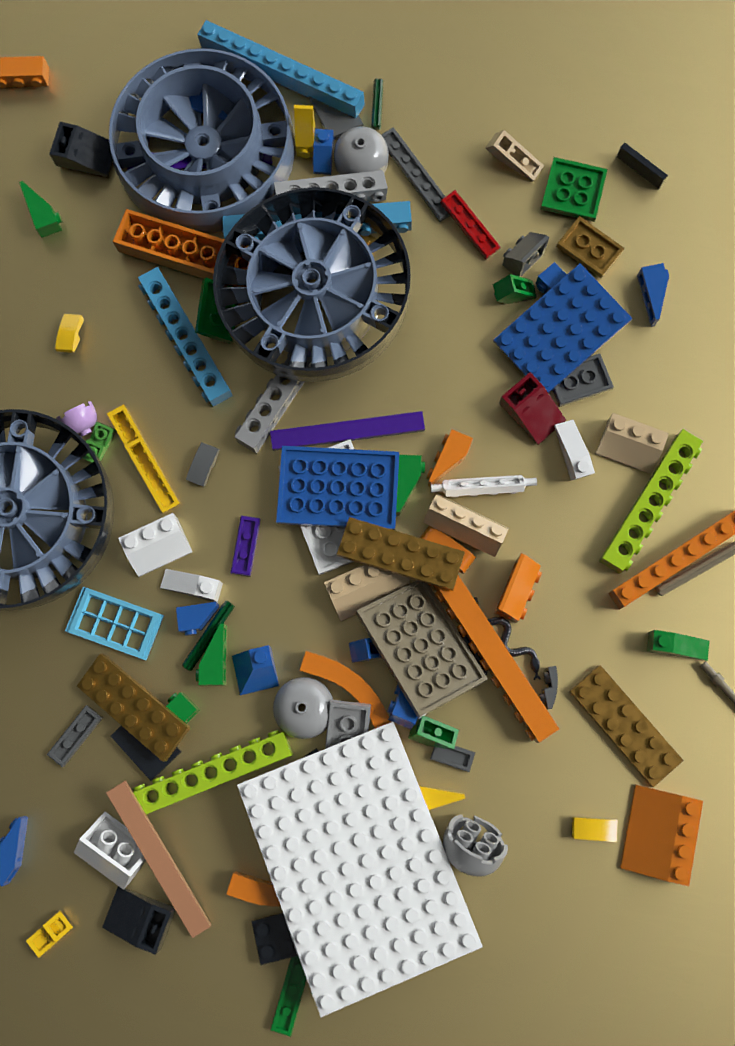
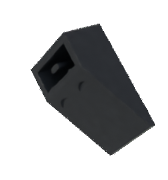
[49,122,113,177]
[102,886,176,955]

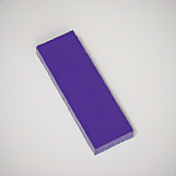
[231,516,261,577]

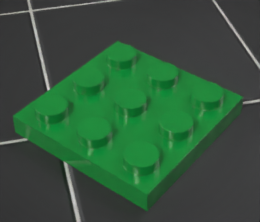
[541,157,608,222]

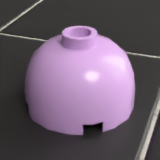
[56,401,97,437]

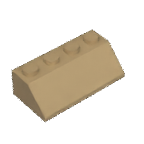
[423,494,509,557]
[324,565,411,621]

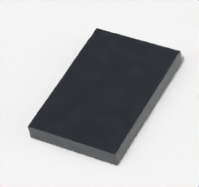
[111,726,182,781]

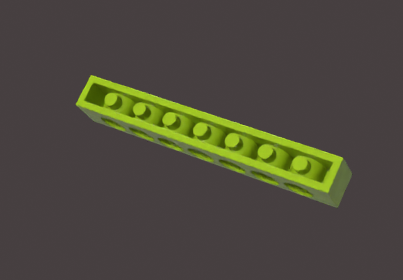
[599,429,703,574]
[133,730,293,815]

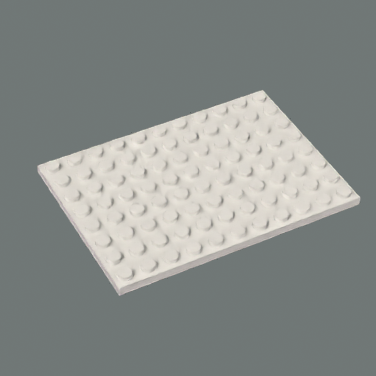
[237,722,483,1017]

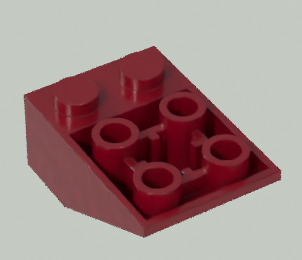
[499,372,566,445]

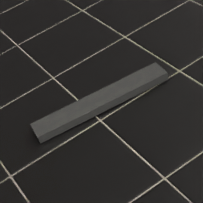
[381,127,450,222]

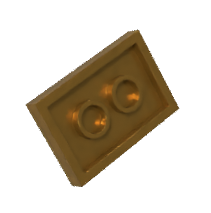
[556,216,625,278]

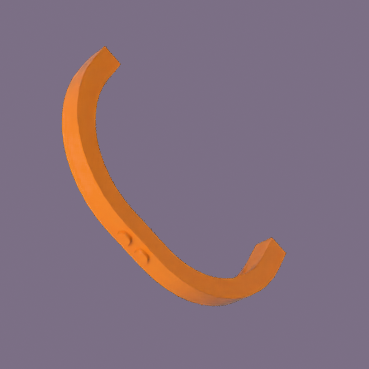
[226,651,391,907]

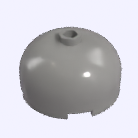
[334,126,389,175]
[273,677,333,739]
[443,814,508,877]

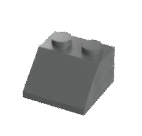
[502,232,550,277]

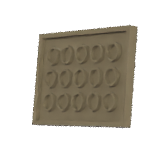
[355,581,488,719]

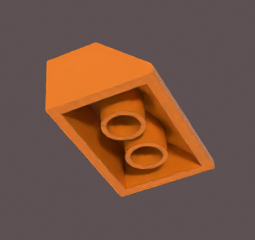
[494,553,542,623]

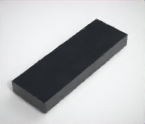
[616,142,668,189]

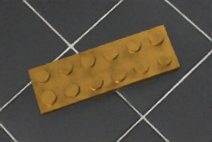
[337,517,465,591]
[77,654,190,762]
[569,665,684,788]

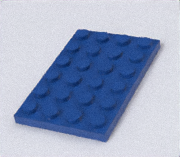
[493,263,632,393]
[276,446,399,530]

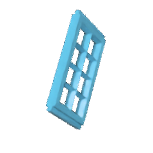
[65,587,164,661]

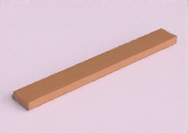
[106,780,211,938]

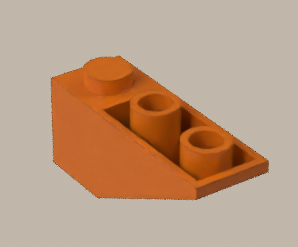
[426,429,473,487]

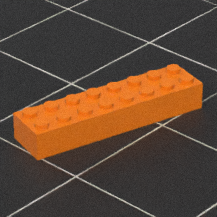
[113,209,249,287]

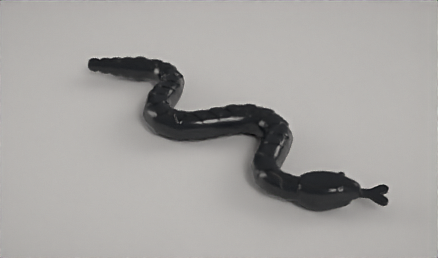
[474,597,541,680]

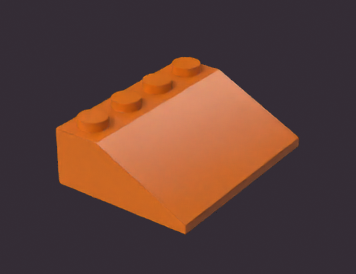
[620,785,703,887]

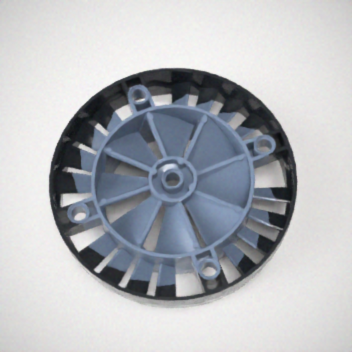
[213,187,411,382]
[0,409,114,611]

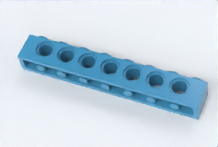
[138,267,233,407]

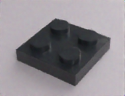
[251,913,299,965]

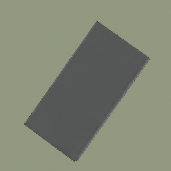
[430,746,476,772]

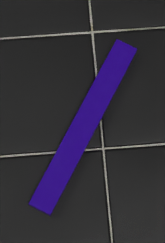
[270,411,425,451]

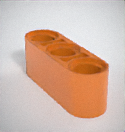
[420,526,476,574]

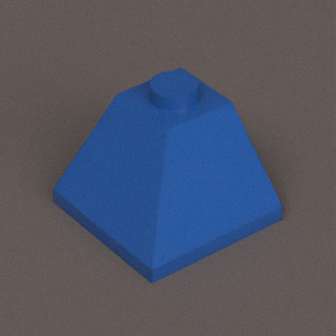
[232,645,279,696]

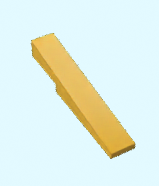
[107,404,180,513]

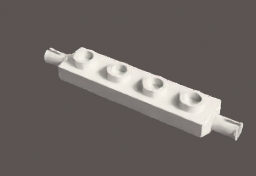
[431,475,537,497]

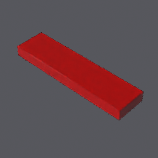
[440,190,501,260]

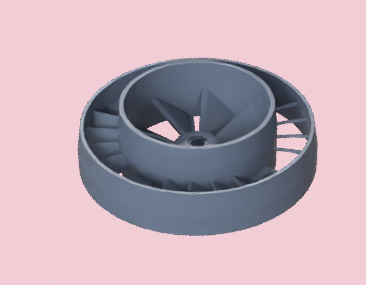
[109,48,295,233]

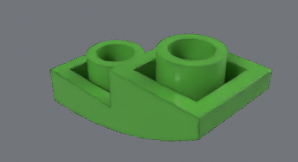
[82,422,116,462]

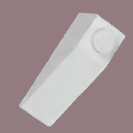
[554,420,595,481]
[160,569,223,603]

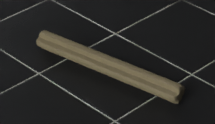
[655,541,735,596]

